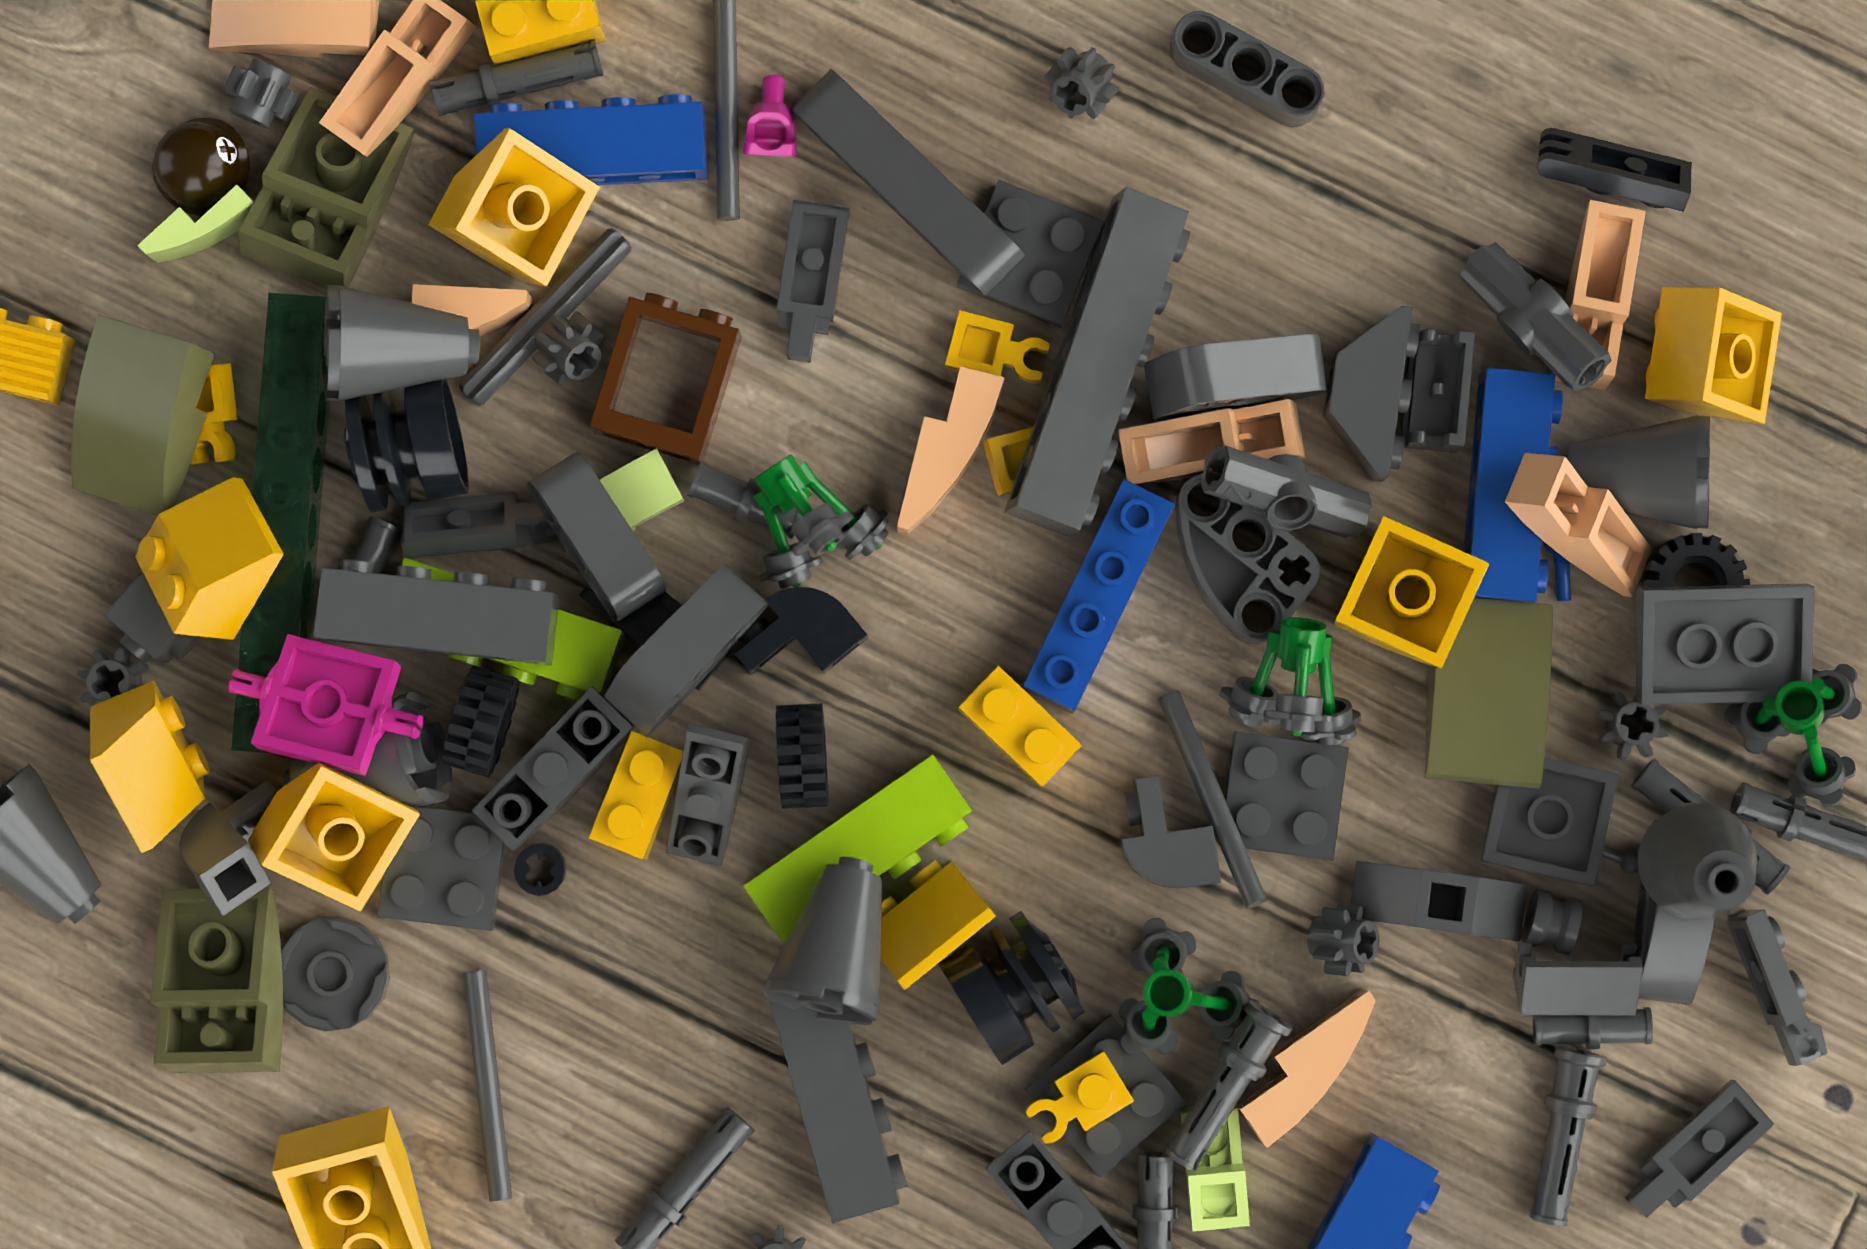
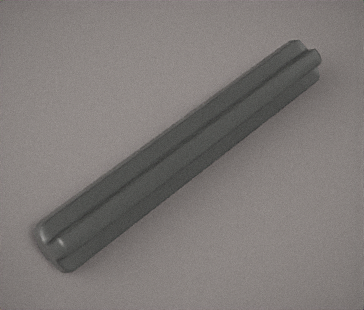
[459,228,632,406]

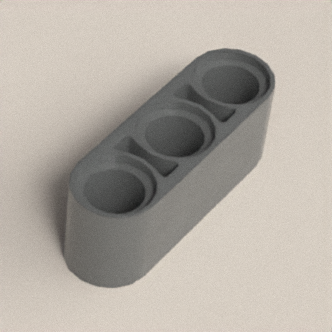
[1170,11,1325,127]
[527,452,666,621]

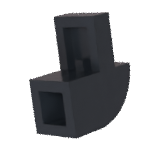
[735,587,868,674]

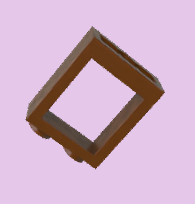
[589,292,742,465]

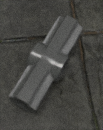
[1459,242,1612,393]
[1200,446,1372,539]

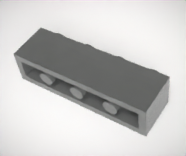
[313,559,560,665]
[769,1000,908,1223]

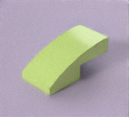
[137,185,254,263]
[600,449,684,531]
[1179,1104,1250,1232]

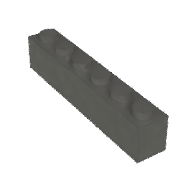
[1004,187,1190,536]

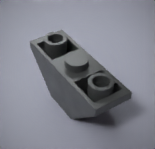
[1323,306,1420,482]
[472,686,634,851]
[666,723,750,866]
[1350,861,1528,942]
[986,1130,1130,1249]

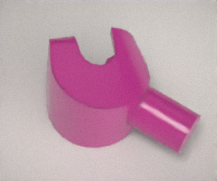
[742,75,797,157]

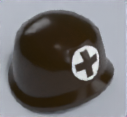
[152,118,250,216]

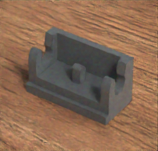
[1400,329,1475,453]
[1513,943,1643,1016]

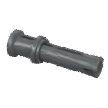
[1165,1000,1293,1171]
[1530,1046,1607,1226]

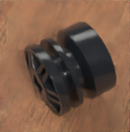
[344,379,469,512]
[938,911,1085,1065]

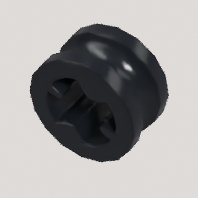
[514,843,567,896]

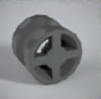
[1522,889,1583,955]

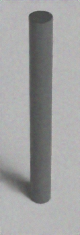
[713,0,740,221]
[1158,691,1267,909]
[463,970,512,1201]

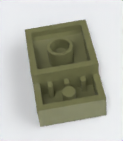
[238,87,414,288]
[71,314,215,516]
[1425,598,1553,789]
[150,887,283,1073]

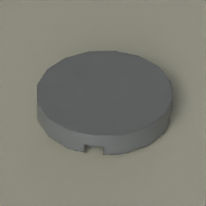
[281,916,390,1031]

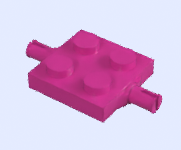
[229,634,423,776]

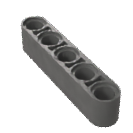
[791,69,1025,297]

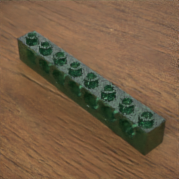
[231,293,330,755]

